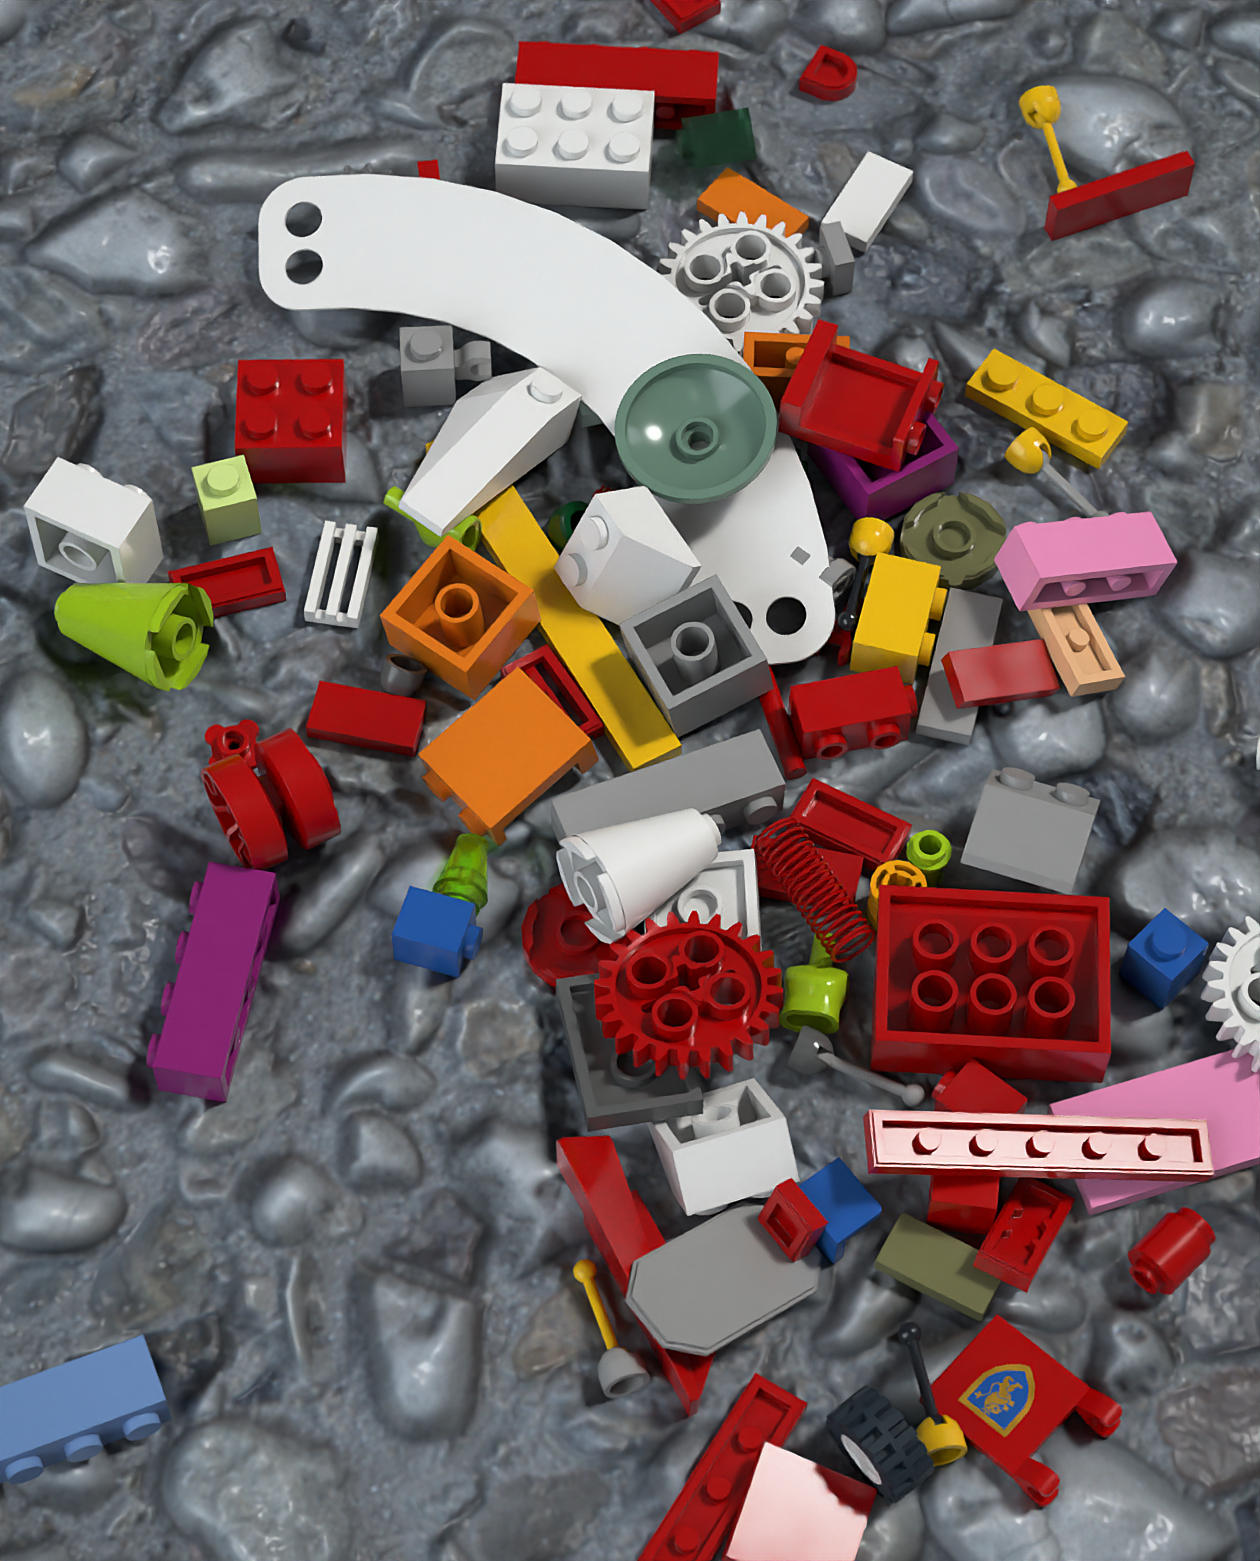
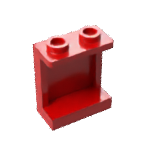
[778,319,944,472]

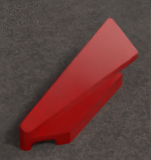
[556,1136,718,1417]

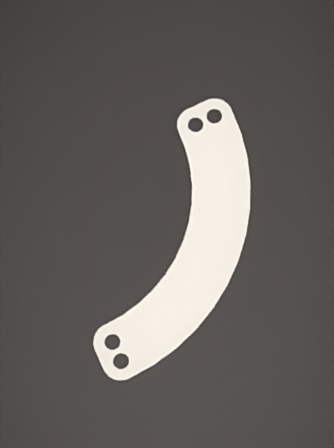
[258,174,835,665]

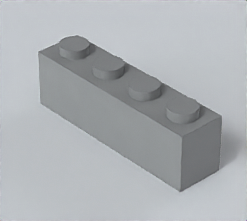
[551,729,786,849]

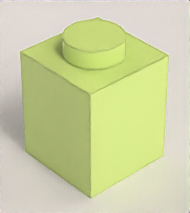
[191,455,262,546]

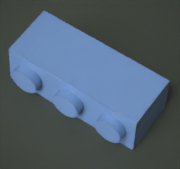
[0,1335,172,1484]

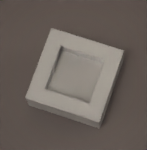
[814,221,855,296]

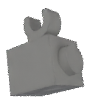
[399,325,492,407]

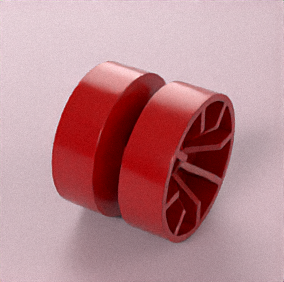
[201,728,341,871]

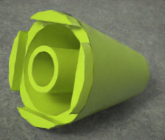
[54,583,213,692]

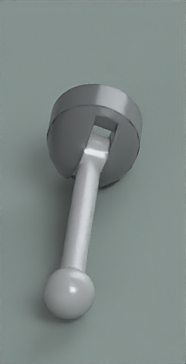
[786,1025,925,1107]

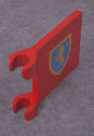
[919,1314,1122,1507]

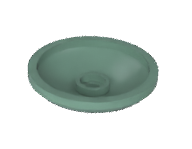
[615,354,777,504]

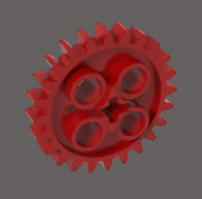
[594,911,783,1080]

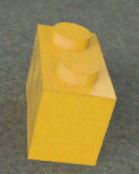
[850,552,947,684]

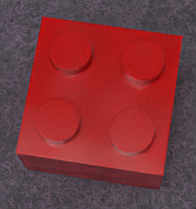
[234,359,348,484]

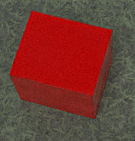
[926,1175,1000,1235]

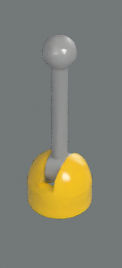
[1004,427,1110,518]

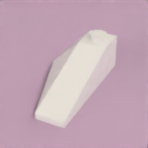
[399,367,582,537]

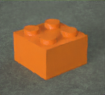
[380,535,541,701]

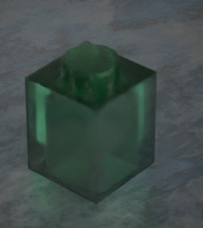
[676,107,757,169]

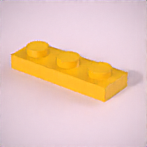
[965,348,1128,469]

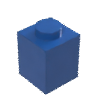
[392,886,483,978]
[1119,908,1209,1010]

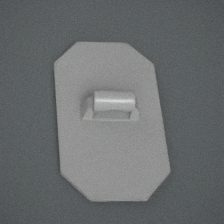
[625,1201,822,1356]

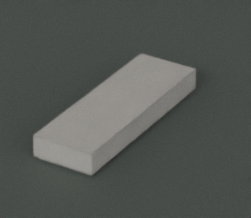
[916,587,1003,746]

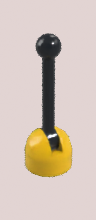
[838,517,894,632]
[898,1322,968,1466]

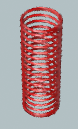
[754,817,876,963]

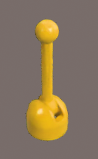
[1018,85,1077,193]

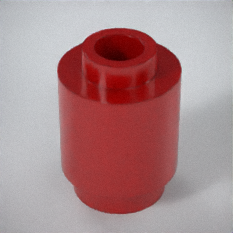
[1128,1207,1216,1295]

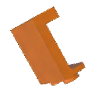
[418,666,599,847]

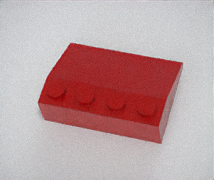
[870,885,1111,1083]

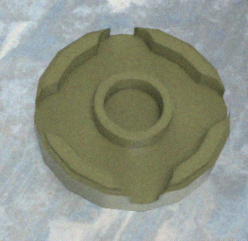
[899,492,1006,590]

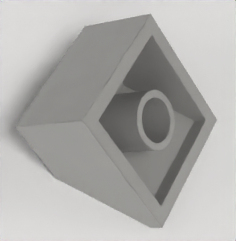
[960,767,1100,895]

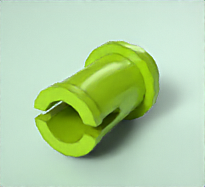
[906,830,952,888]

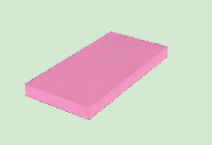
[1047,1049,1260,1216]

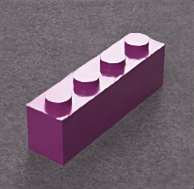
[146,862,280,1102]

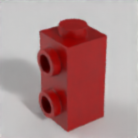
[788,666,918,760]

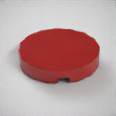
[521,883,634,987]

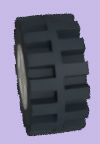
[826,1385,935,1504]

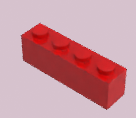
[515,41,719,132]

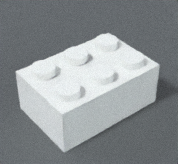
[495,83,655,210]

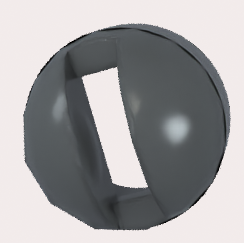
[379,654,427,697]

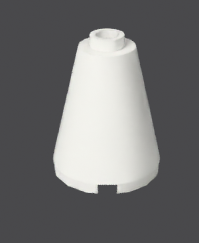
[556,808,721,944]

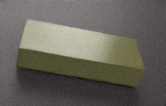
[874,1212,1002,1322]

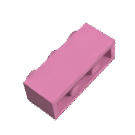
[994,512,1178,611]

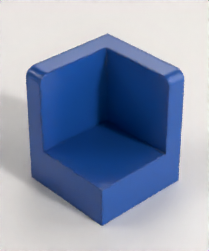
[799,1157,882,1264]

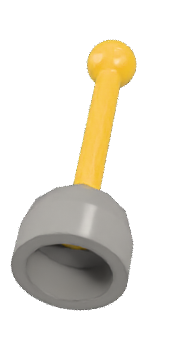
[573,1259,650,1398]

